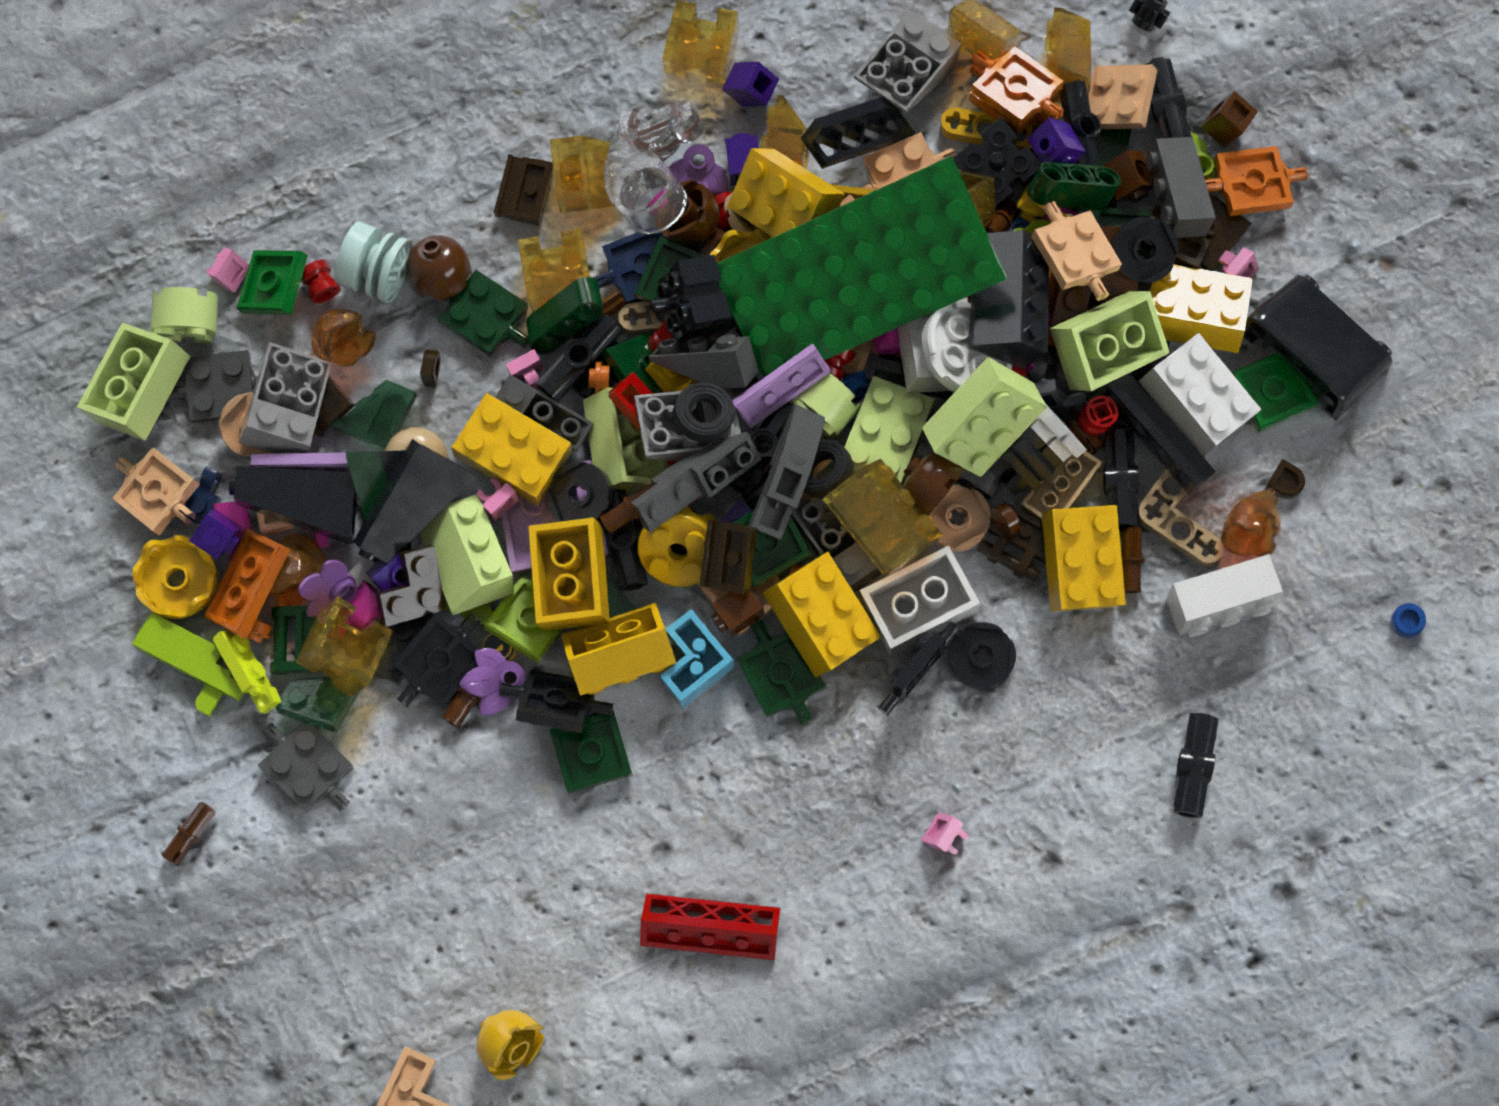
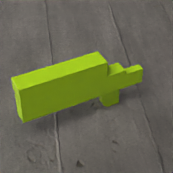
[131,612,245,717]

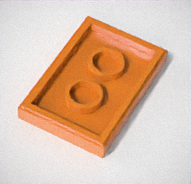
[204,528,291,639]

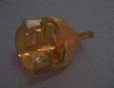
[311,308,376,367]
[1221,488,1281,557]
[269,534,326,606]

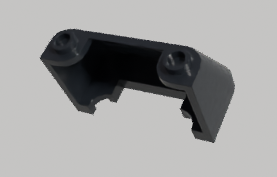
[1243,275,1393,421]

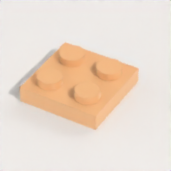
[1088,64,1157,129]

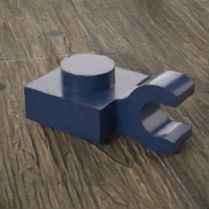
[184,466,222,525]

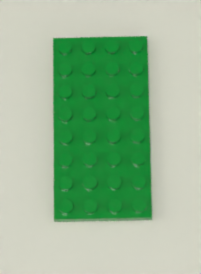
[717,155,1007,377]

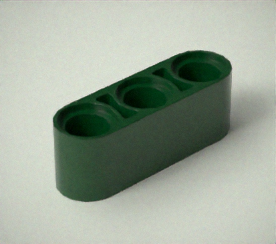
[1027,162,1121,210]
[526,277,603,354]

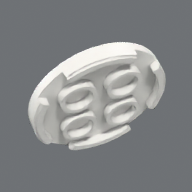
[922,302,1012,393]

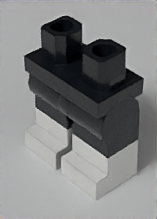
[989,403,1087,496]

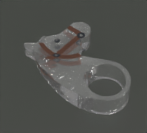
[604,100,704,234]

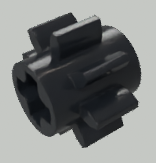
[1129,0,1171,32]

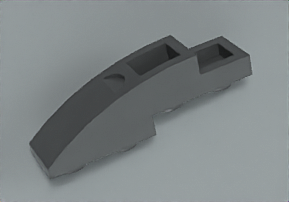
[748,404,825,540]
[631,432,761,532]

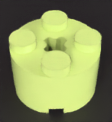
[151,287,218,344]
[789,373,861,440]

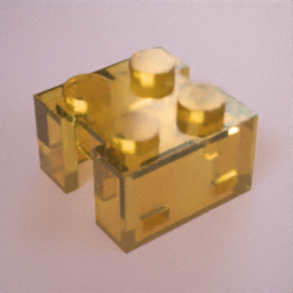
[662,0,740,84]
[517,228,591,313]
[296,596,393,697]

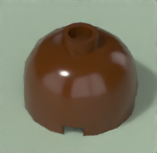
[654,180,720,246]
[406,235,472,300]
[903,452,965,519]

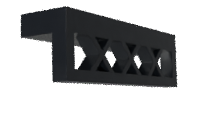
[800,97,915,169]
[1103,373,1216,495]

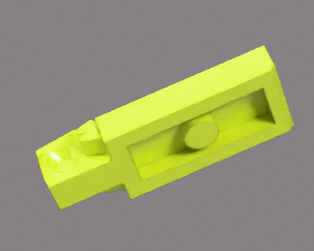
[213,631,281,713]

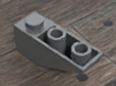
[649,334,759,388]
[495,374,594,452]

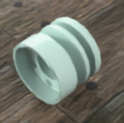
[334,221,413,303]

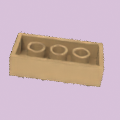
[1020,451,1102,521]

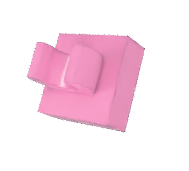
[206,247,249,293]
[1218,247,1259,278]
[506,349,543,389]
[477,478,519,522]
[921,812,968,855]

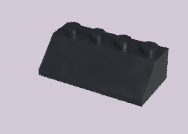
[970,230,1049,370]

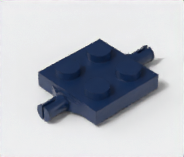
[591,225,697,304]

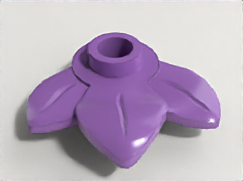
[665,144,728,195]
[298,560,358,616]
[459,648,526,715]

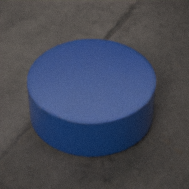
[1390,603,1426,638]

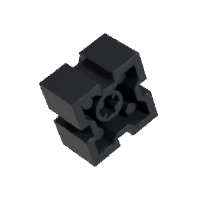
[953,117,1042,211]
[650,254,732,341]

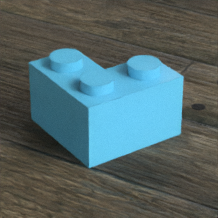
[660,609,735,709]

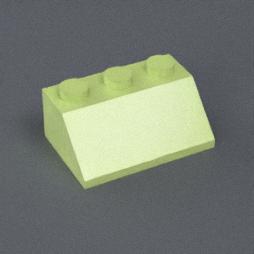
[583,387,669,494]
[418,494,514,615]

